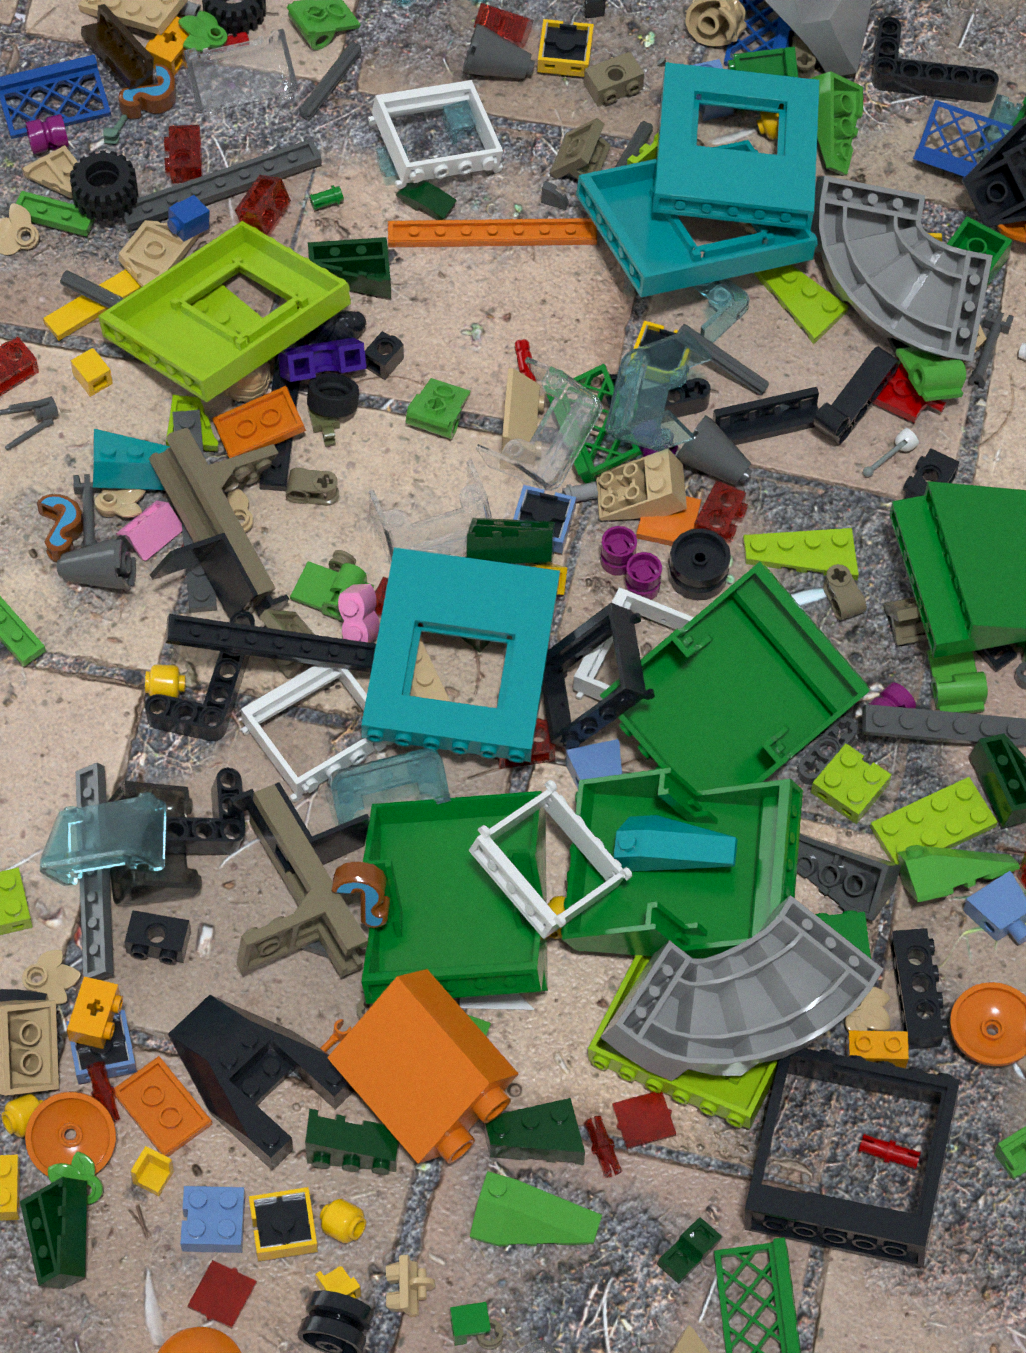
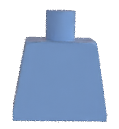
[565,739,622,789]
[963,871,1026,944]

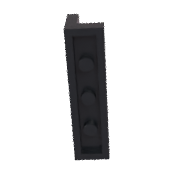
[712,387,819,445]

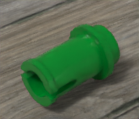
[309,185,344,211]

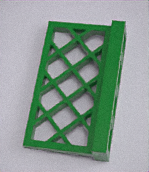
[544,363,642,484]
[714,1237,801,1353]

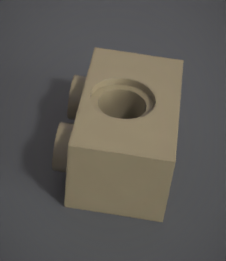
[584,51,644,107]

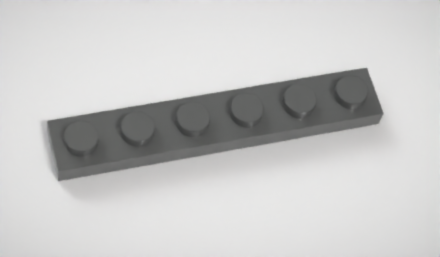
[862,704,1026,748]

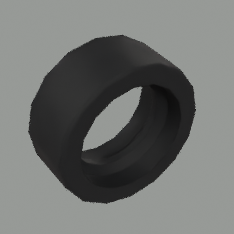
[307,374,359,418]

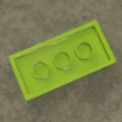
[870,777,998,873]

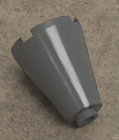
[462,24,535,79]
[676,415,752,485]
[57,535,136,590]

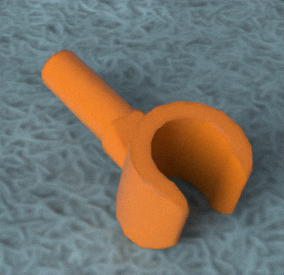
[320,1019,351,1052]

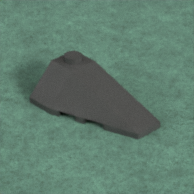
[797,833,901,921]

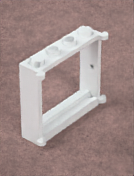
[368,80,503,189]
[573,587,694,701]
[241,665,395,802]
[469,780,632,939]

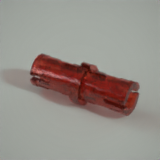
[86,1061,120,1122]
[584,1116,623,1178]

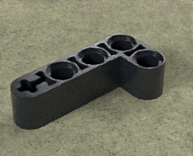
[813,346,901,445]
[601,374,711,430]

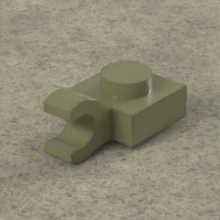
[308,406,340,447]

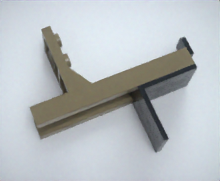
[149,427,290,618]
[227,782,370,977]

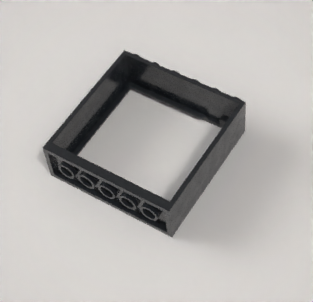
[745,1048,960,1268]

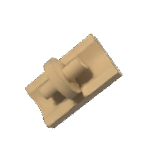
[386,1254,435,1317]

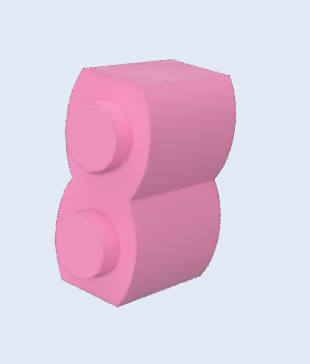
[338,584,380,643]

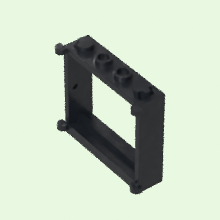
[542,603,655,749]

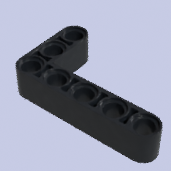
[872,16,999,103]
[145,610,255,741]
[101,767,245,854]

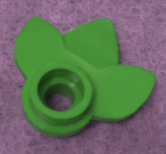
[178,11,227,52]
[48,1151,103,1204]

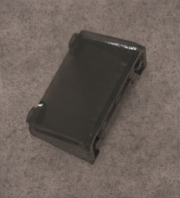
[106,781,202,905]

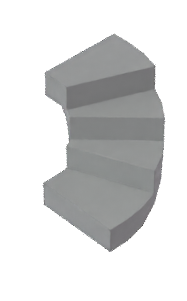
[765,0,872,76]
[811,176,993,362]
[601,895,883,1081]

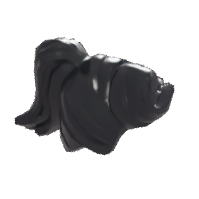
[306,310,367,345]

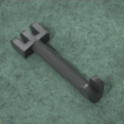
[968,309,1014,388]
[73,474,102,548]

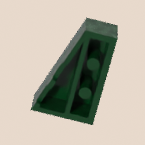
[308,237,391,299]
[20,1177,87,1289]

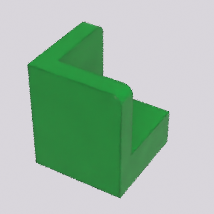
[450,1302,491,1346]

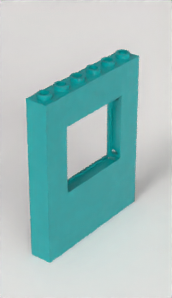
[652,62,819,230]
[576,140,818,298]
[361,547,560,763]

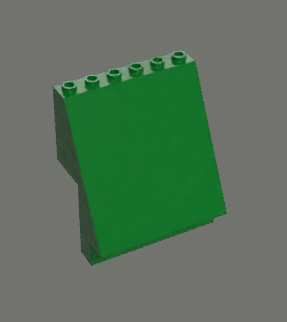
[889,481,1026,662]
[600,561,872,791]
[561,767,803,959]
[361,791,548,1004]

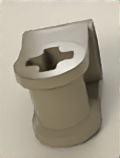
[792,36,817,79]
[285,468,339,506]
[823,564,867,621]

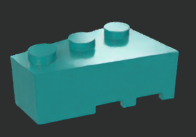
[93,429,170,490]

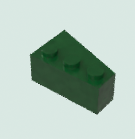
[466,518,555,565]
[970,733,1026,828]
[483,1098,585,1165]
[305,1108,400,1174]

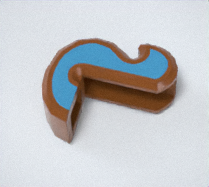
[118,64,176,119]
[37,494,83,562]
[331,862,390,928]

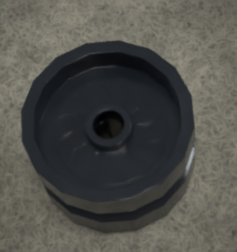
[668,528,731,600]
[298,1290,374,1353]

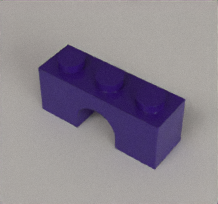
[278,338,367,382]

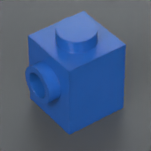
[167,195,210,242]

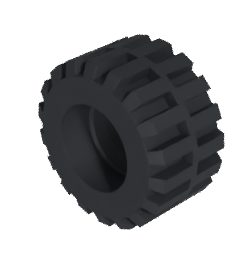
[202,0,266,36]
[70,150,138,222]

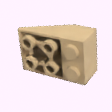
[596,448,687,521]

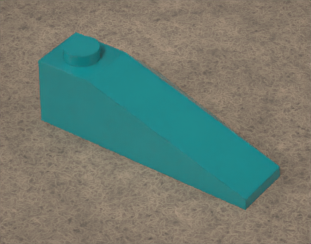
[614,815,738,871]

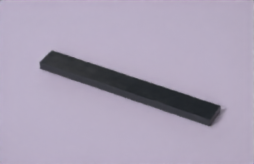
[259,304,306,491]
[165,614,376,673]

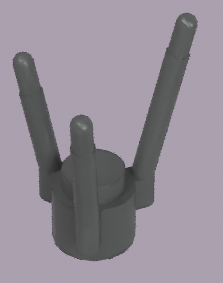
[0,396,58,450]

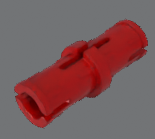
[858,1133,921,1170]

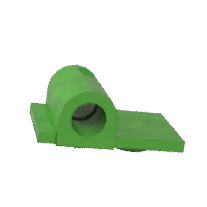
[287,0,361,50]
[895,347,966,401]
[406,378,471,439]
[290,561,374,621]
[927,650,988,713]

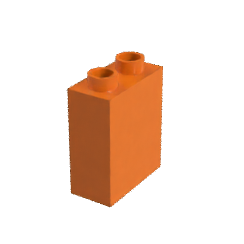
[327,969,519,1164]

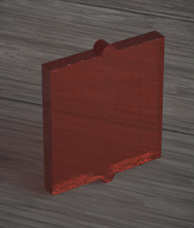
[612,1092,676,1149]
[187,1260,257,1329]

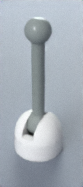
[863,428,919,477]

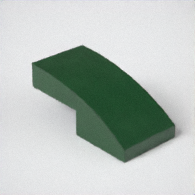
[396,180,457,220]
[657,1217,723,1284]

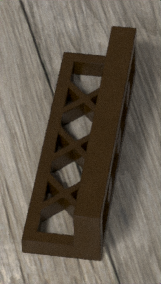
[81,4,154,89]

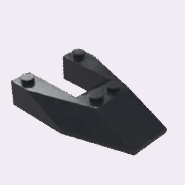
[962,117,1026,227]
[168,995,355,1171]

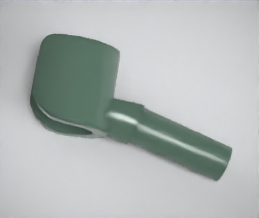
[103,114,128,144]

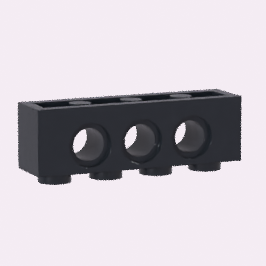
[890,928,948,1050]

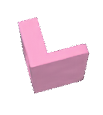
[116,500,182,561]

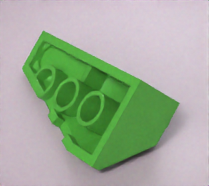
[810,71,863,176]
[897,845,1020,902]
[470,1171,602,1247]

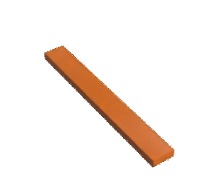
[388,218,597,248]

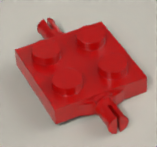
[873,357,946,423]

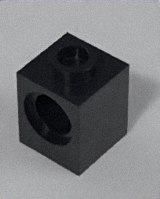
[365,331,404,380]

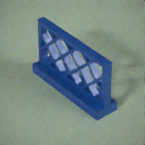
[724,0,795,66]
[0,54,111,139]
[913,100,1014,177]

